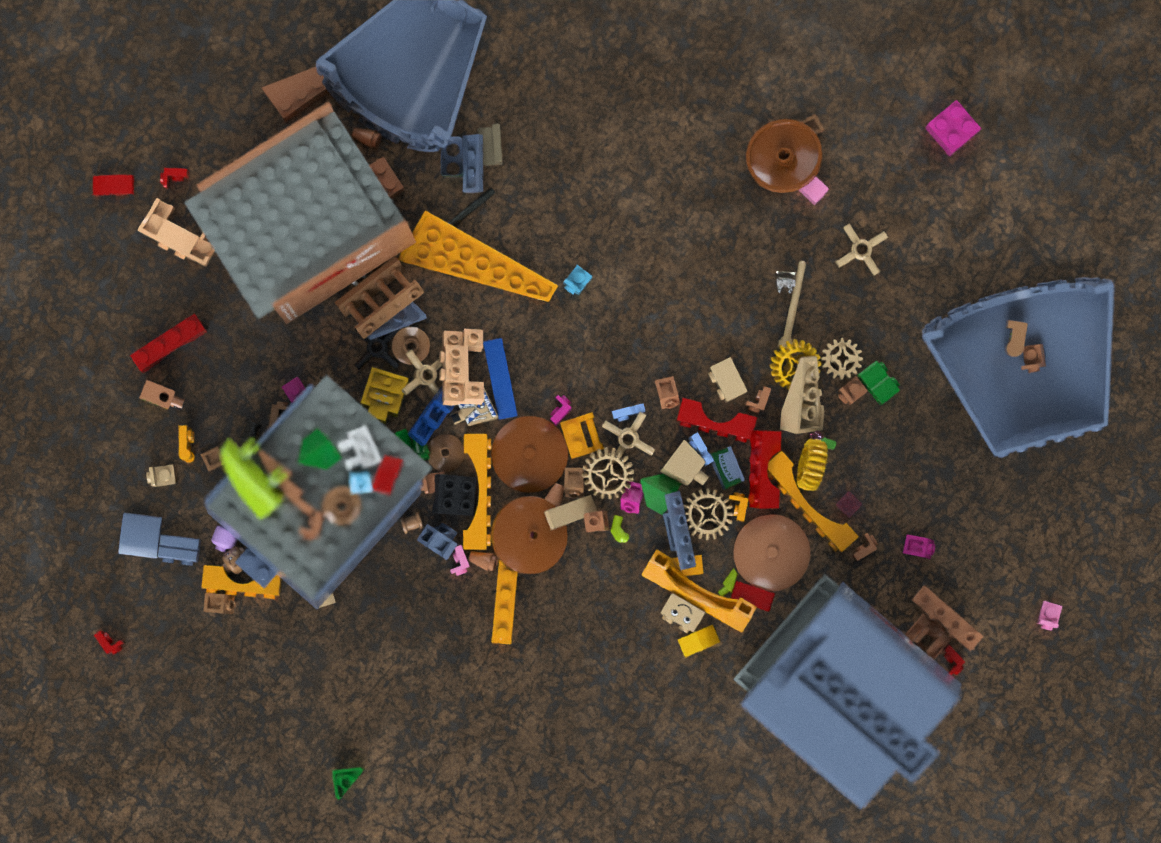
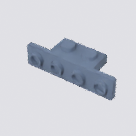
[663,491,696,570]

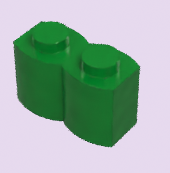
[857,360,900,406]

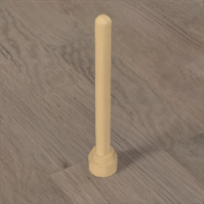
[777,261,806,349]

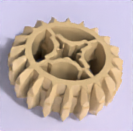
[582,447,634,499]
[683,488,734,540]

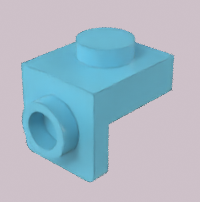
[349,470,371,493]

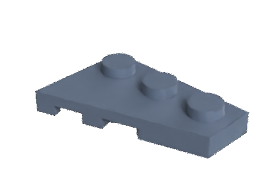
[358,302,426,340]

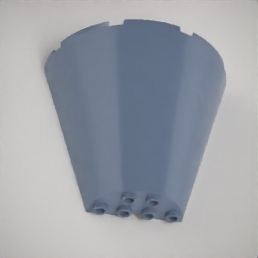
[316,0,487,152]

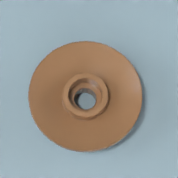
[392,327,430,365]
[428,434,465,472]
[322,486,362,525]

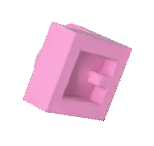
[450,545,470,576]
[1037,601,1062,631]

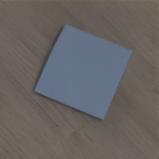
[119,513,162,558]

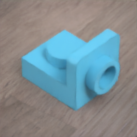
[563,265,592,295]

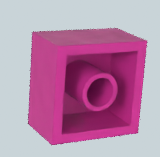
[925,100,981,156]

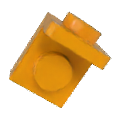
[729,492,748,522]

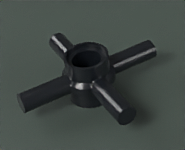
[354,328,400,371]

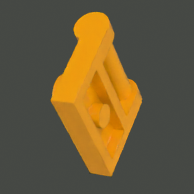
[560,412,604,460]
[179,426,195,463]

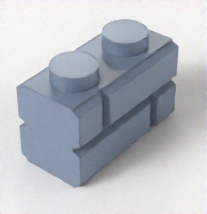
[158,534,201,566]

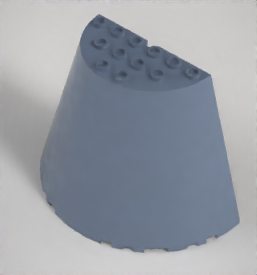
[922,277,1114,458]

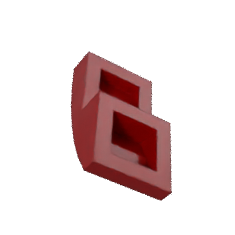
[93,175,134,196]
[371,455,404,495]
[731,581,775,612]

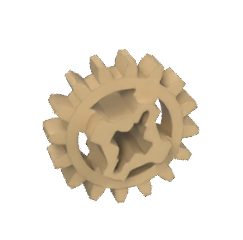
[821,338,863,380]

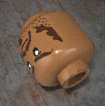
[222,546,245,574]

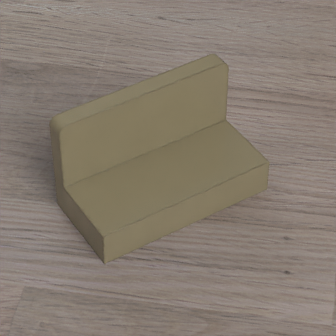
[477,124,503,166]

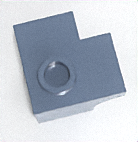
[417,523,458,560]

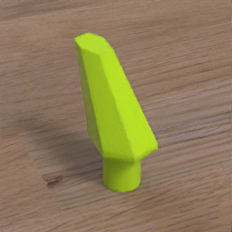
[718,568,738,597]

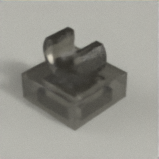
[776,271,796,293]

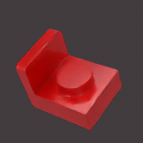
[160,168,189,189]
[94,631,125,655]
[943,645,965,675]

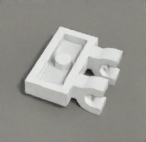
[337,425,381,471]

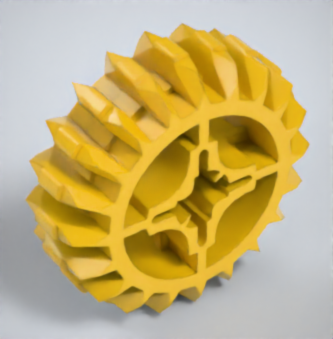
[770,339,822,390]
[796,439,828,491]

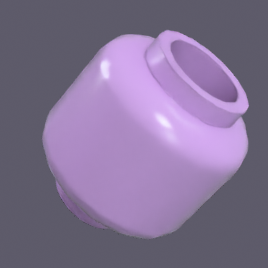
[211,525,238,552]

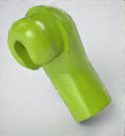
[611,515,629,543]

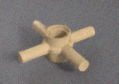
[835,223,888,276]
[402,350,442,395]
[602,412,655,464]

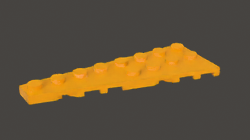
[398,210,558,302]

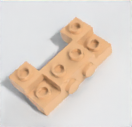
[138,198,215,267]
[439,329,484,406]

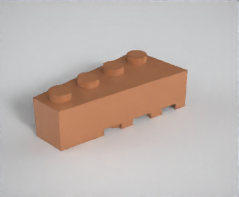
[262,67,328,122]

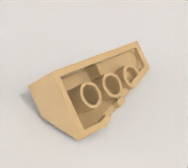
[780,356,824,434]

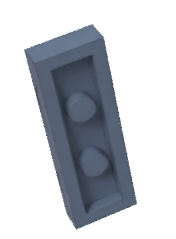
[463,134,483,193]

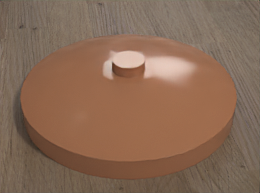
[733,514,810,592]

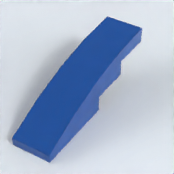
[483,338,518,420]
[408,386,455,446]

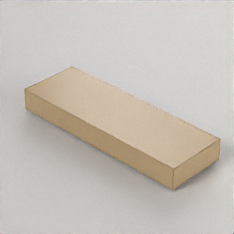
[544,495,597,530]

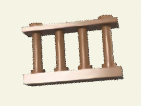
[334,256,424,339]

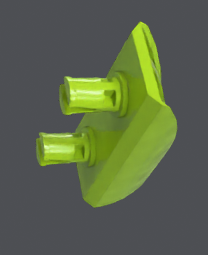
[221,438,288,520]

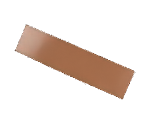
[259,450,315,518]

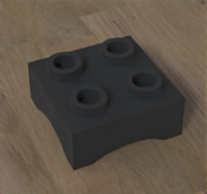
[432,474,476,516]

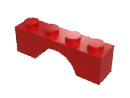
[130,313,207,373]
[677,398,757,443]
[748,430,781,509]

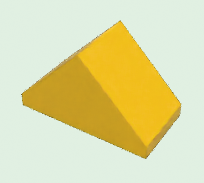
[678,625,720,657]

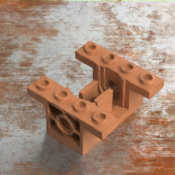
[904,585,984,660]

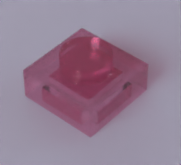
[835,491,862,518]

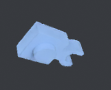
[612,403,645,422]
[688,432,714,466]

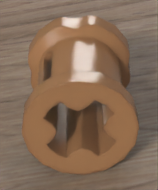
[400,512,424,534]

